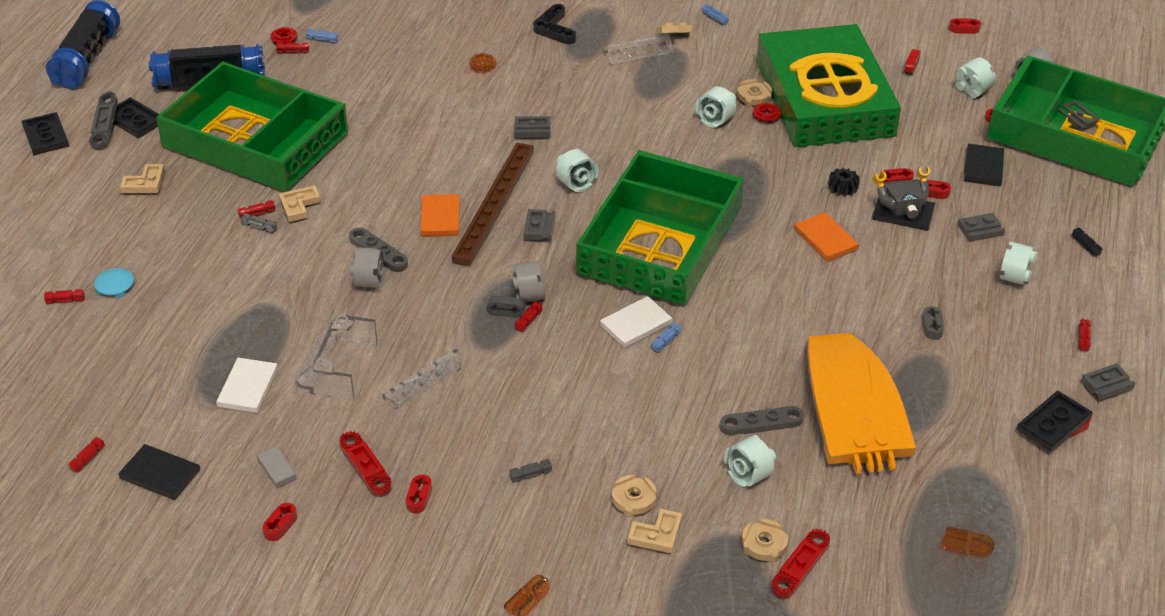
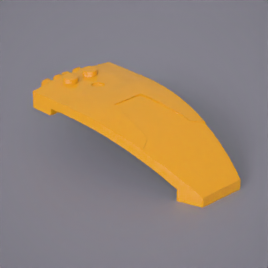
[806,333,916,474]

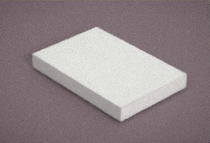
[600,296,672,348]
[216,358,278,413]

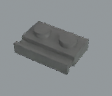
[1059,100,1100,131]
[515,116,550,138]
[524,209,555,241]
[957,213,1005,242]
[1081,363,1136,401]

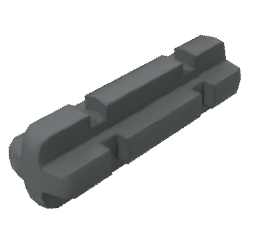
[241,213,277,233]
[509,459,552,482]

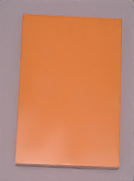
[421,194,460,236]
[794,212,859,262]

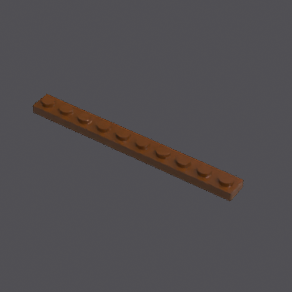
[452,142,534,265]

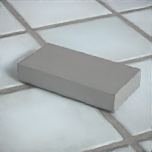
[257,446,297,488]

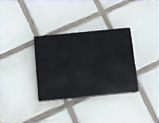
[113,97,159,139]
[21,112,70,156]
[964,143,1004,186]
[872,196,935,231]
[1016,390,1093,452]
[118,444,200,500]

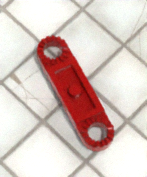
[339,431,392,495]
[771,529,830,598]

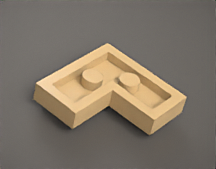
[656,22,692,35]
[120,164,165,194]
[279,185,321,222]
[627,509,682,554]

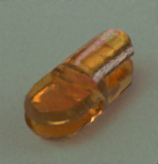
[942,527,994,557]
[504,575,550,616]

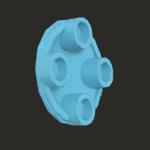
[94,268,134,298]

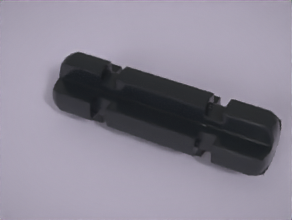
[1071,227,1103,256]

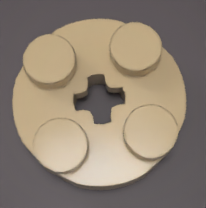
[737,79,772,107]
[612,475,656,517]
[742,519,788,563]

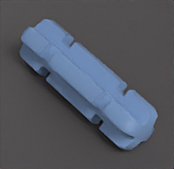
[702,4,729,25]
[306,29,338,43]
[651,322,681,352]

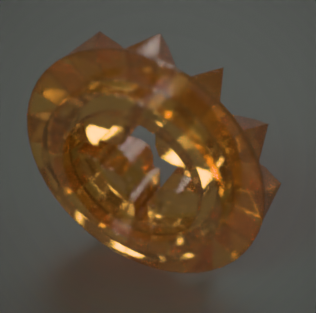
[469,53,496,72]

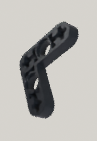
[533,4,576,44]

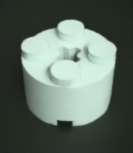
[956,57,996,99]
[695,86,736,128]
[556,149,599,192]
[1000,241,1038,285]
[724,435,776,487]

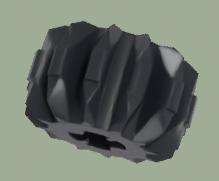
[828,167,860,197]

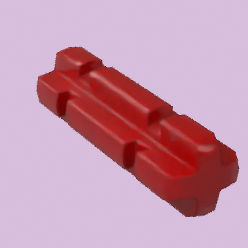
[276,43,309,53]
[238,200,275,219]
[44,289,85,304]
[514,301,543,332]
[1079,318,1091,352]
[68,437,105,472]

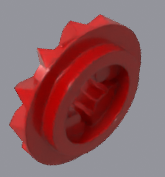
[270,27,297,45]
[753,103,781,123]

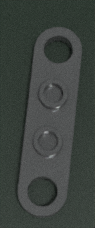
[89,91,118,150]
[349,228,408,272]
[720,406,804,436]

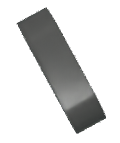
[487,296,525,317]
[922,306,944,340]

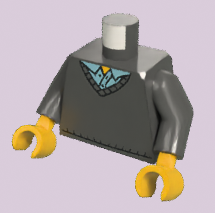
[872,167,930,219]

